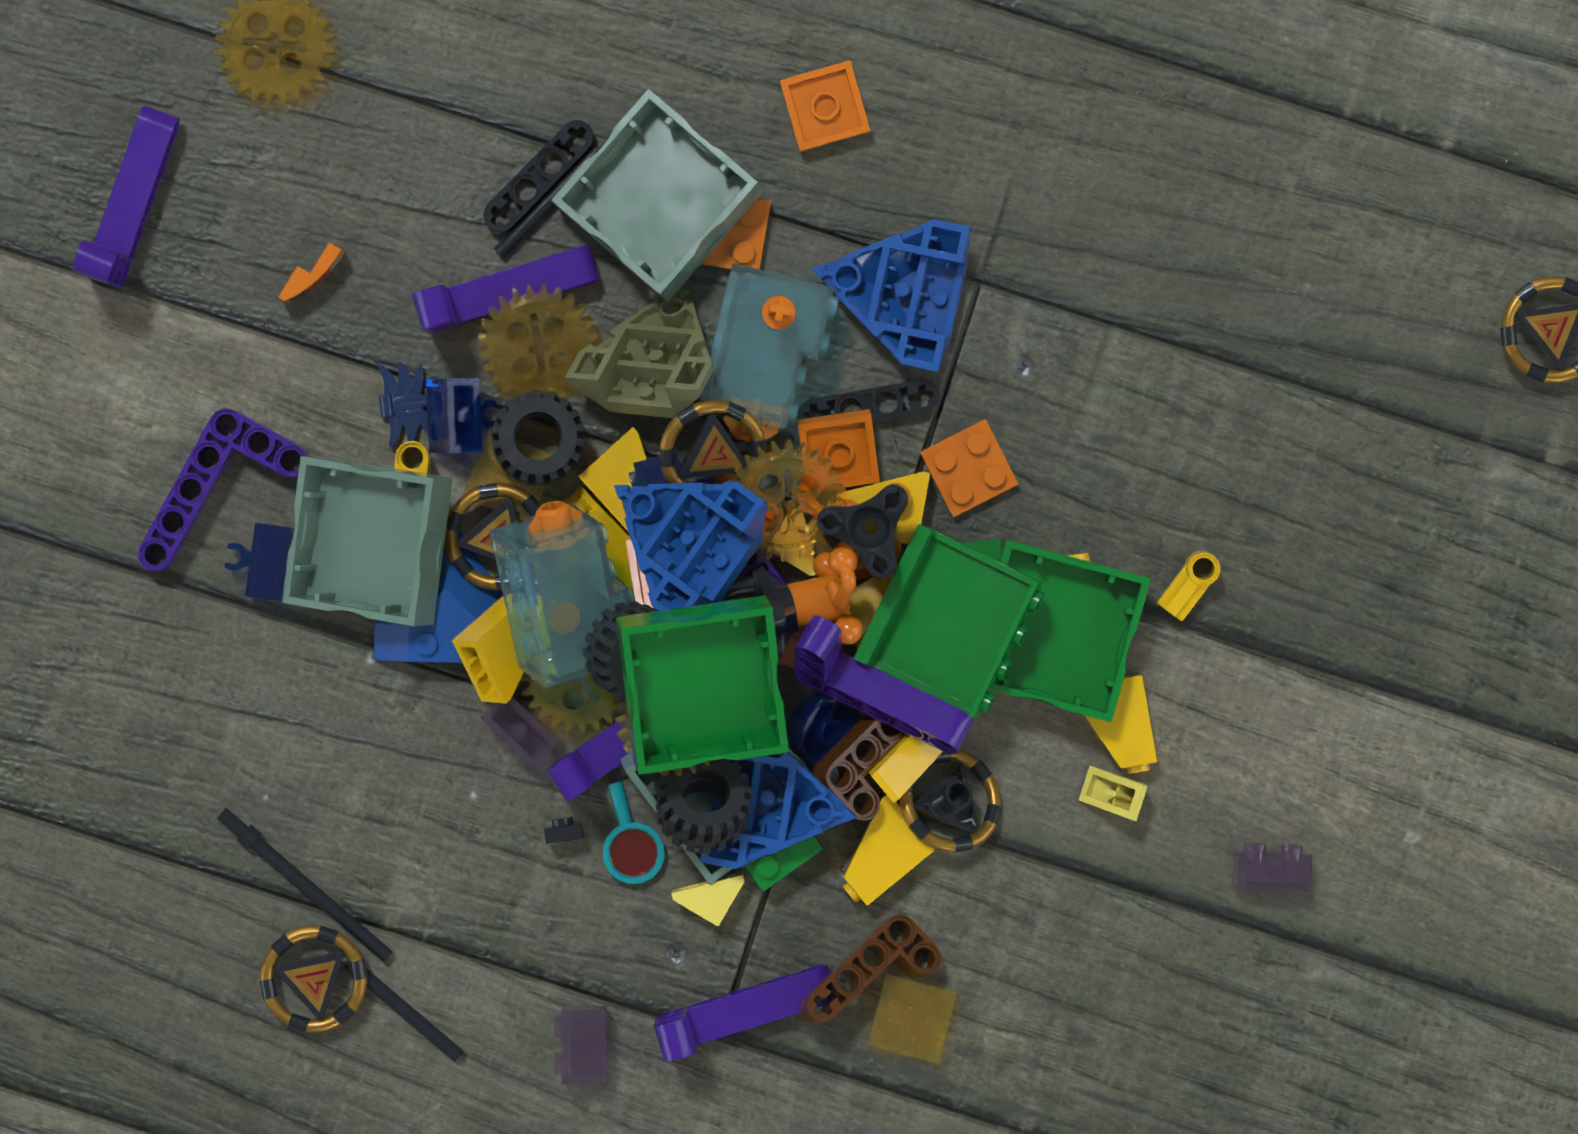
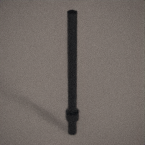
[217,808,393,962]

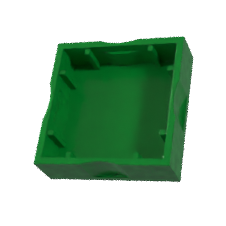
[993,539,1151,722]
[616,595,789,775]

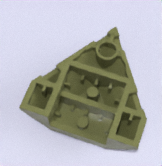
[565,281,714,418]

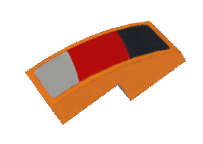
[278,242,345,303]

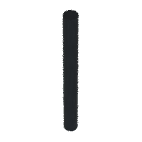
[494,142,602,258]
[343,961,464,1062]

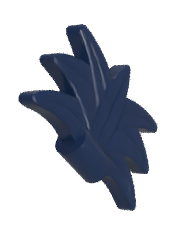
[378,362,435,448]

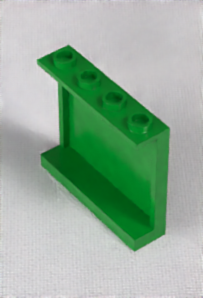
[853,524,1045,718]

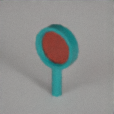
[603,781,665,884]

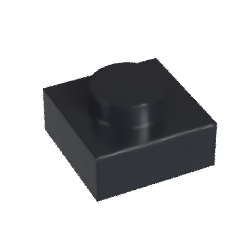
[544,816,584,844]

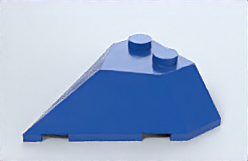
[811,219,971,372]
[614,482,768,611]
[374,529,502,663]
[700,752,857,869]

